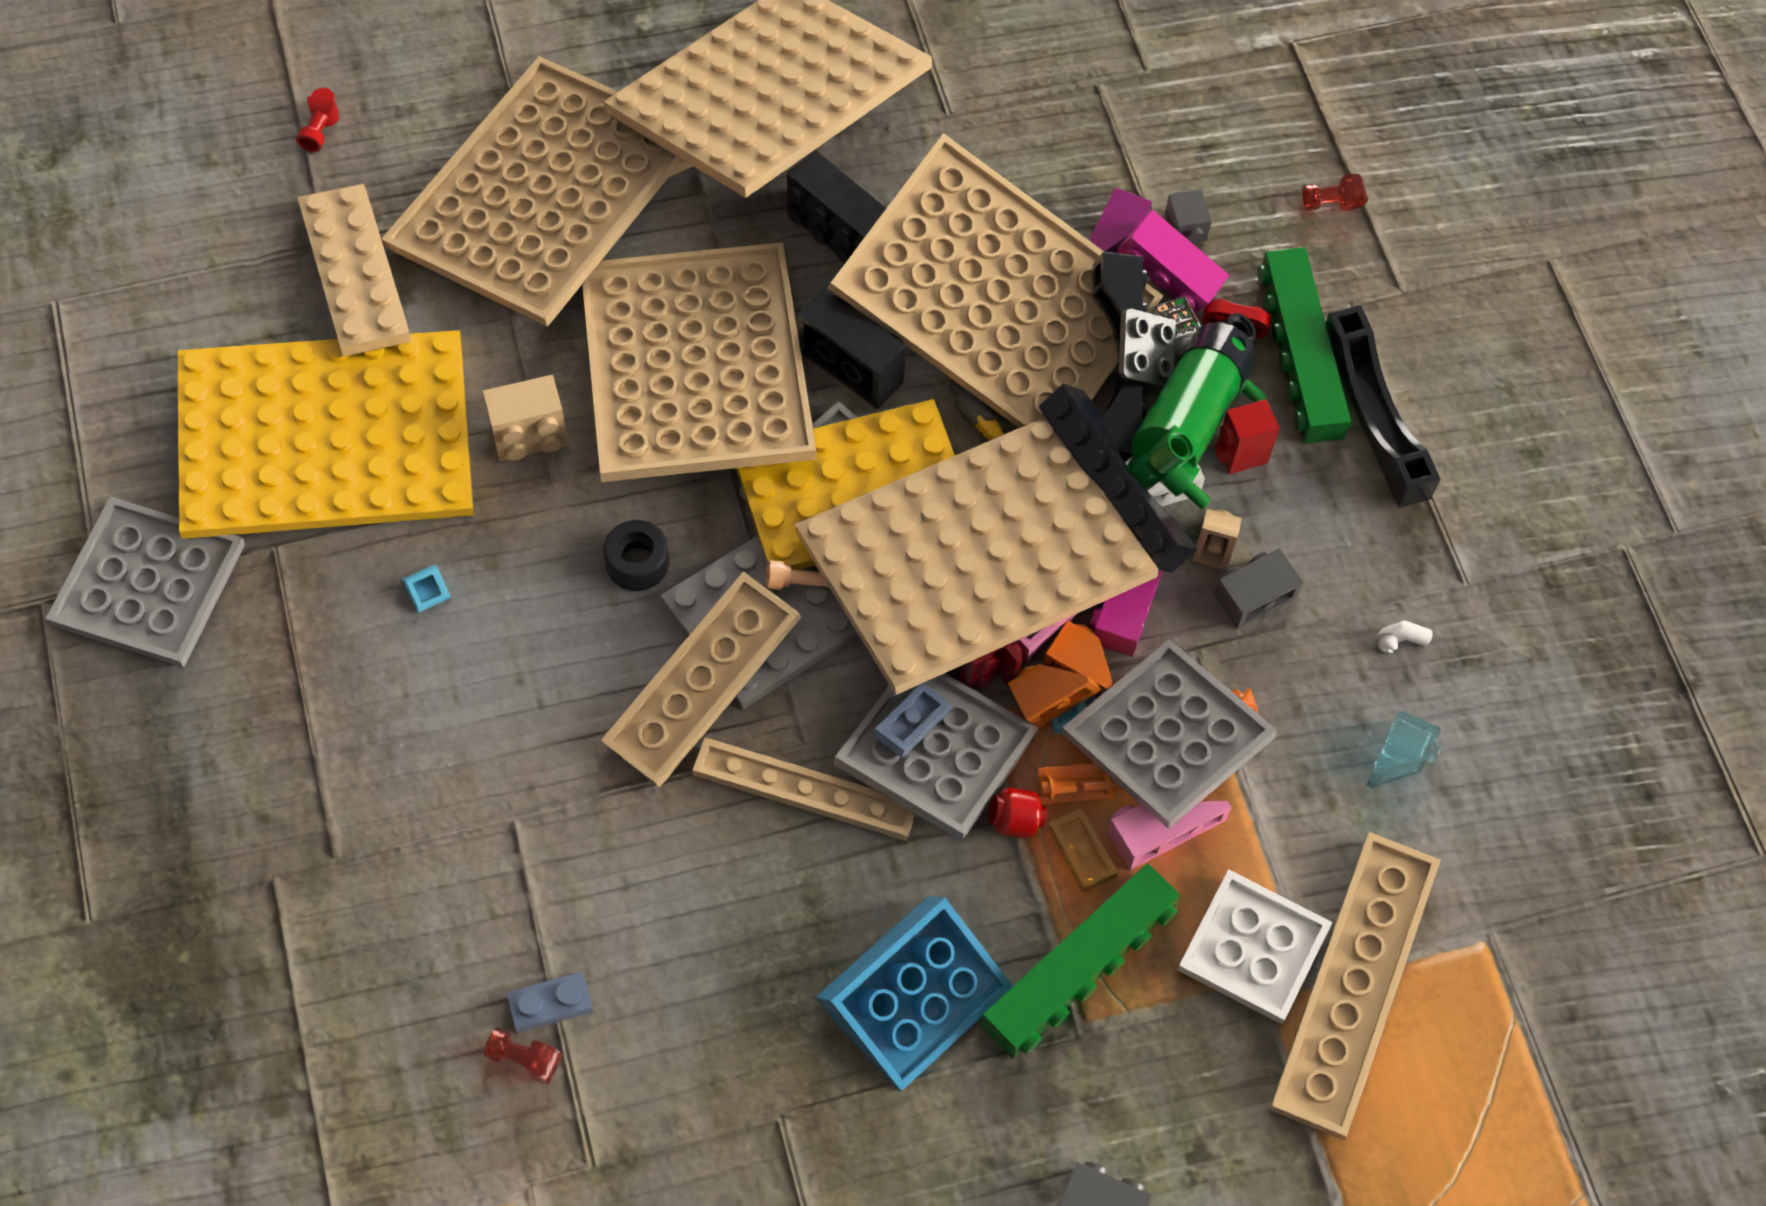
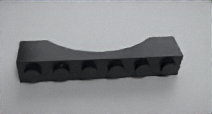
[1092,252,1147,462]
[1326,305,1441,508]
[1039,383,1198,573]

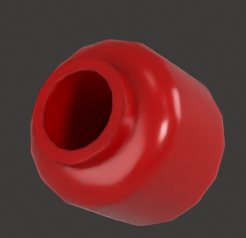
[988,787,1047,839]

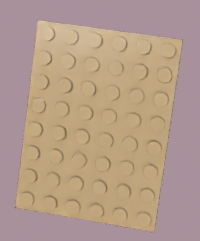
[603,0,932,198]
[381,56,683,327]
[828,133,1164,428]
[582,242,817,482]
[795,417,1158,695]

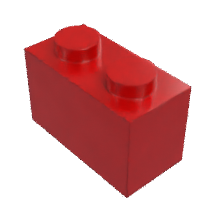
[1215,399,1280,474]

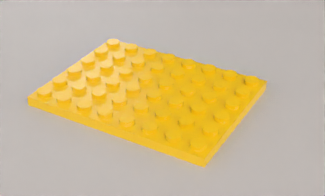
[177,330,474,539]

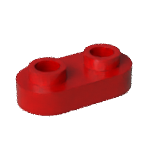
[1202,299,1272,339]

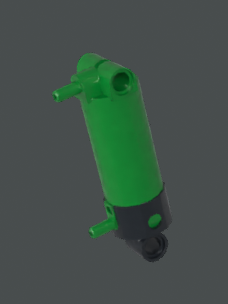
[1127,313,1266,509]

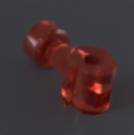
[1302,173,1368,211]
[484,1027,563,1085]

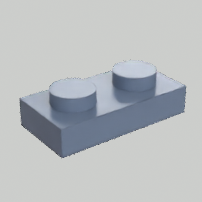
[873,683,951,758]
[507,971,593,1034]

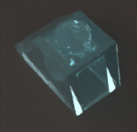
[1366,710,1442,788]

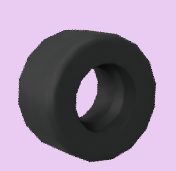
[603,520,670,591]

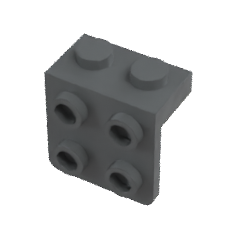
[1119,308,1176,393]

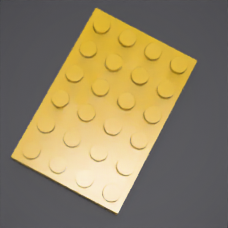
[736,399,955,570]

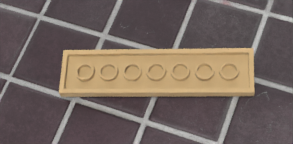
[1269,832,1441,1140]

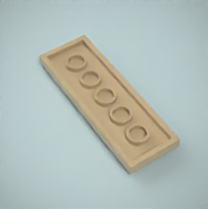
[297,184,411,357]
[601,572,801,788]

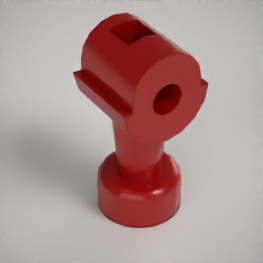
[295,88,340,152]

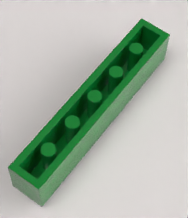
[1257,247,1351,444]
[981,863,1180,1059]

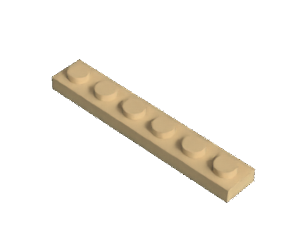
[692,737,916,841]

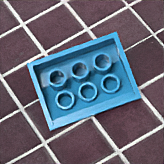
[816,896,1013,1091]

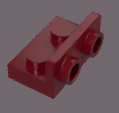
[958,642,1022,689]

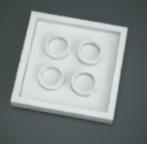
[1177,869,1332,1024]

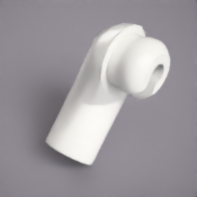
[1377,621,1432,653]

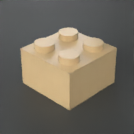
[483,375,569,462]

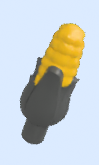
[949,381,1005,441]

